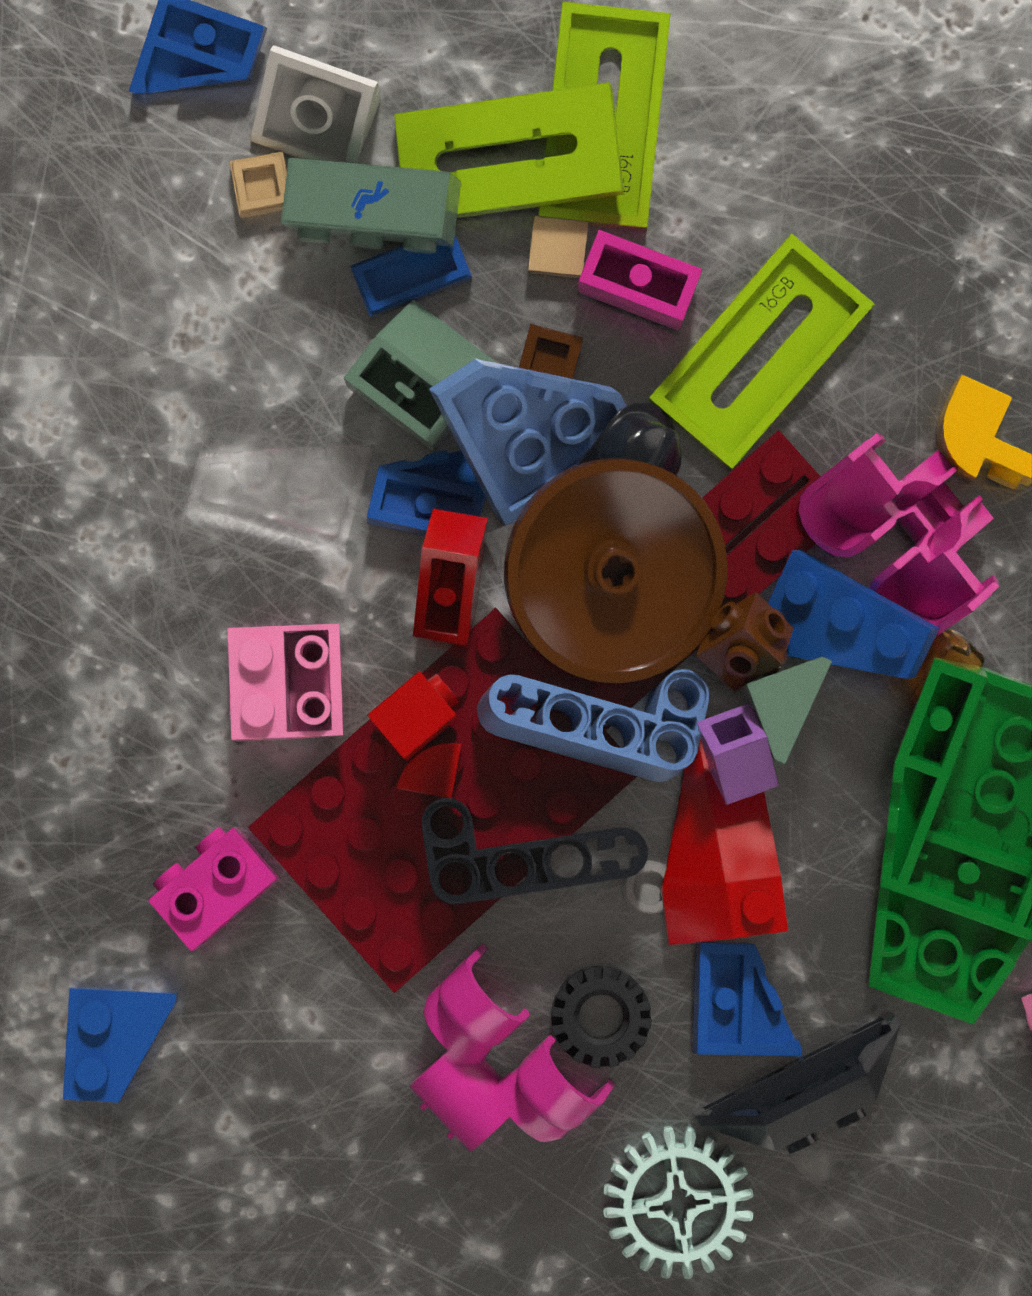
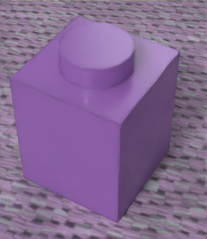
[697,703,779,805]

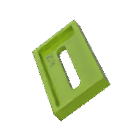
[538,1,671,232]
[394,82,625,218]
[648,233,875,472]

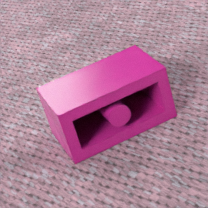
[577,230,703,331]

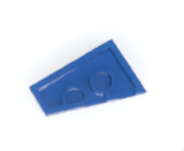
[768,550,940,679]

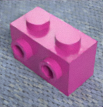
[148,827,280,952]

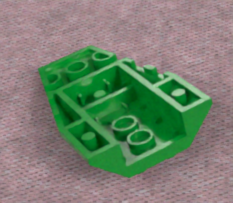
[868,657,1032,1024]

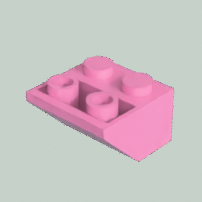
[228,624,344,742]

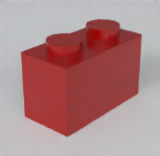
[413,509,488,646]
[367,671,459,761]

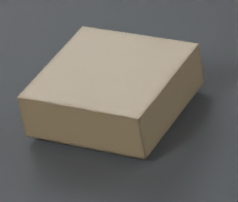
[229,151,287,218]
[528,216,588,279]

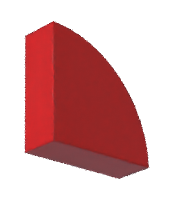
[396,743,462,798]

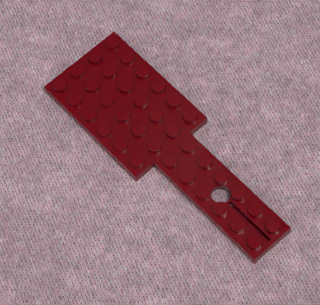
[248,430,821,993]

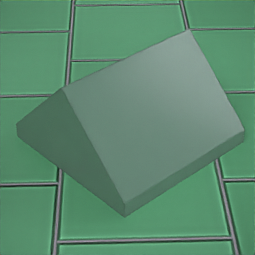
[739,656,832,766]

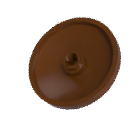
[504,458,728,683]

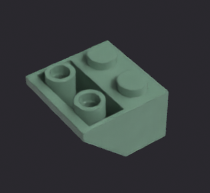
[344,299,497,453]

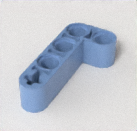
[477,669,709,782]

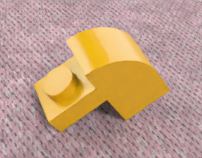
[936,375,1032,489]

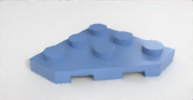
[429,359,626,527]

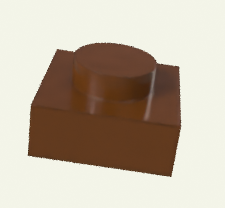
[519,323,583,379]

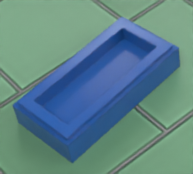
[350,235,472,319]

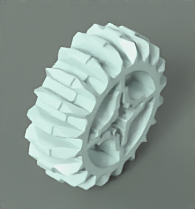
[603,1126,754,1279]

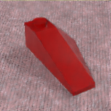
[660,716,788,945]

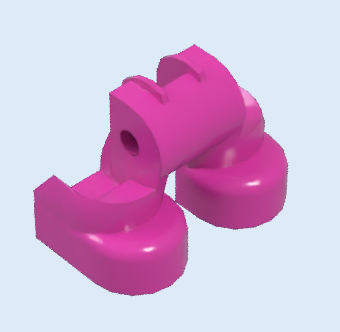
[798,433,999,636]
[409,943,616,1152]

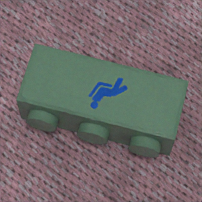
[281,158,461,254]

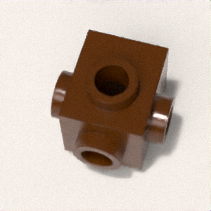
[696,592,794,692]

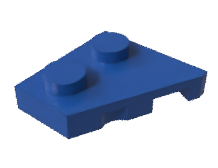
[129,0,267,95]
[367,450,486,536]
[692,942,802,1057]
[63,987,178,1103]

